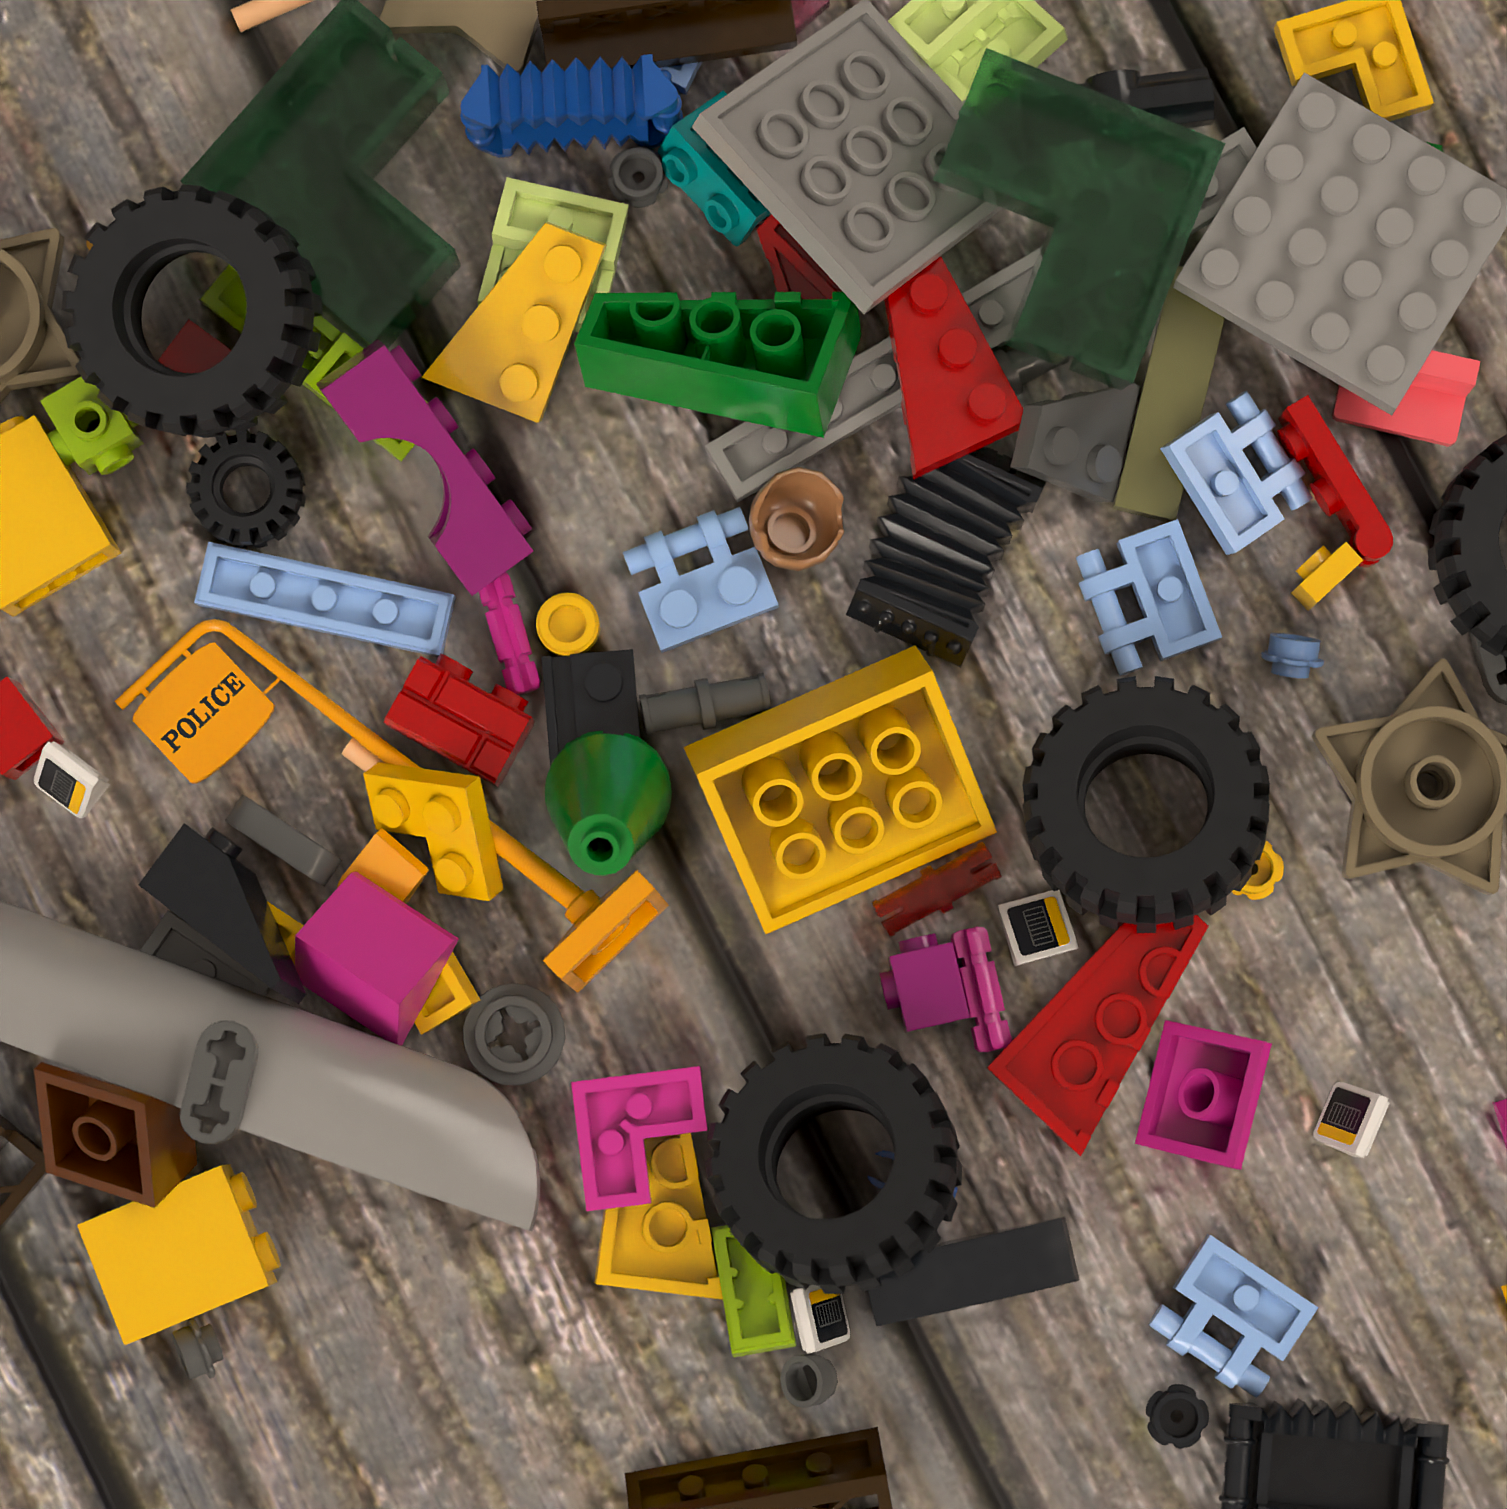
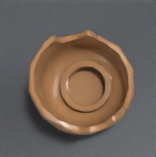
[749,467,844,571]

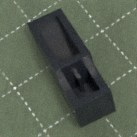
[868,1216,1080,1326]

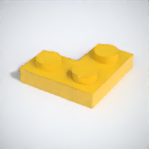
[1273,0,1434,121]
[363,762,504,901]

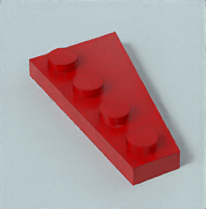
[986,914,1209,1157]

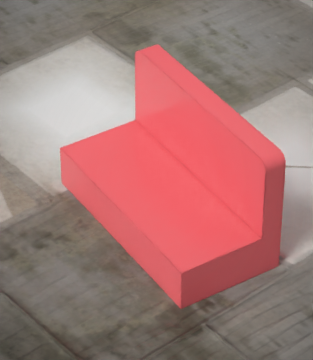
[1332,350,1480,447]

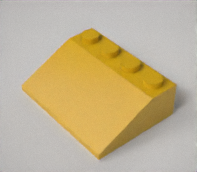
[683,645,997,935]

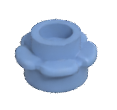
[1261,633,1324,678]

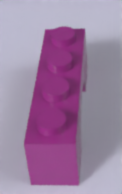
[316,339,533,596]

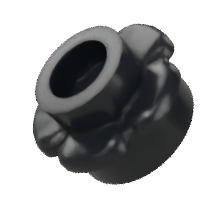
[1145,1384,1209,1449]

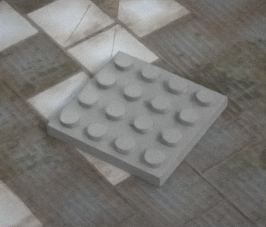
[692,0,1034,314]
[1173,73,1507,415]

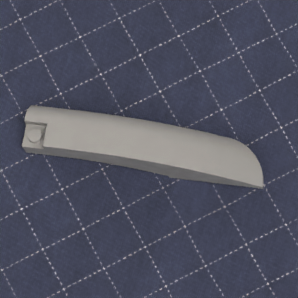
[0,900,540,1231]

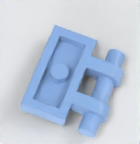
[1160,391,1313,555]
[622,507,779,653]
[1076,519,1222,676]
[1148,1234,1318,1398]

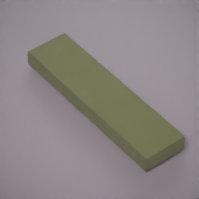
[1113,265,1225,522]

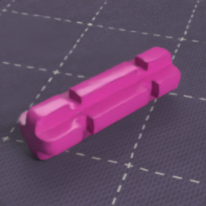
[479,572,541,695]
[951,927,1012,1053]

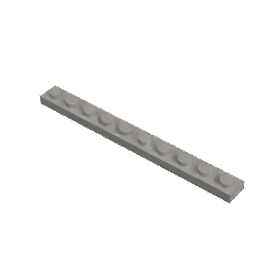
[705,127,1257,503]

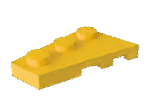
[421,222,607,423]
[594,1133,723,1300]

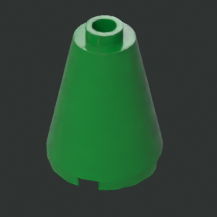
[545,731,672,875]

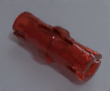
[871,842,1002,938]

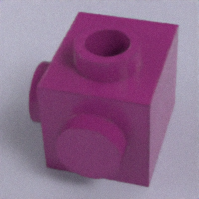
[879,933,970,1033]

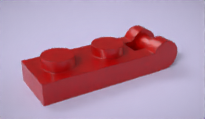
[1277,395,1393,567]

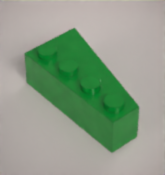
[574,292,862,438]

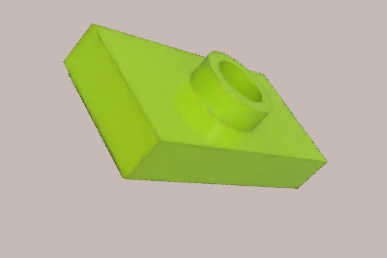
[711,1225,797,1357]

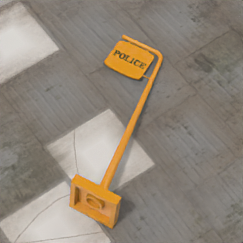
[114,619,669,993]

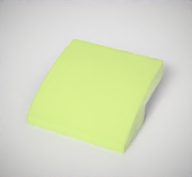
[888,0,1067,119]
[478,177,629,332]

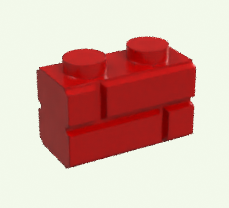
[383,653,535,788]

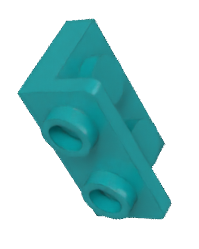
[657,90,771,247]

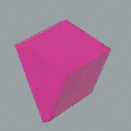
[295,871,459,1045]
[1135,1020,1272,1170]

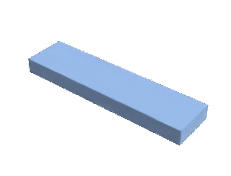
[194,542,456,657]

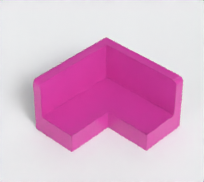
[571,1066,708,1211]

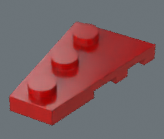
[884,257,1024,479]

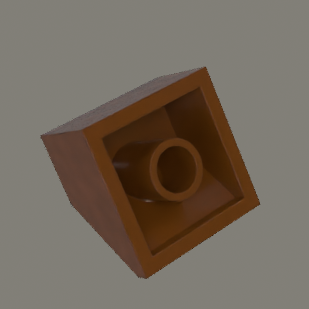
[34,1062,197,1208]

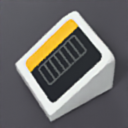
[34,741,110,819]
[997,890,1078,967]
[1313,1082,1389,1158]
[790,1284,850,1354]

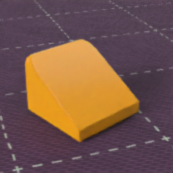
[337,828,429,904]

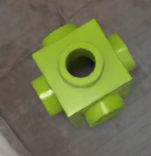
[40,377,144,475]

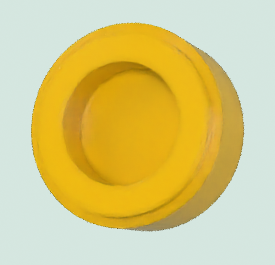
[536,593,600,656]

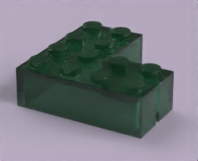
[180,0,461,349]
[932,48,1225,391]

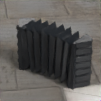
[846,446,1046,668]
[1218,1398,1449,1509]

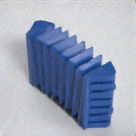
[460,54,683,158]

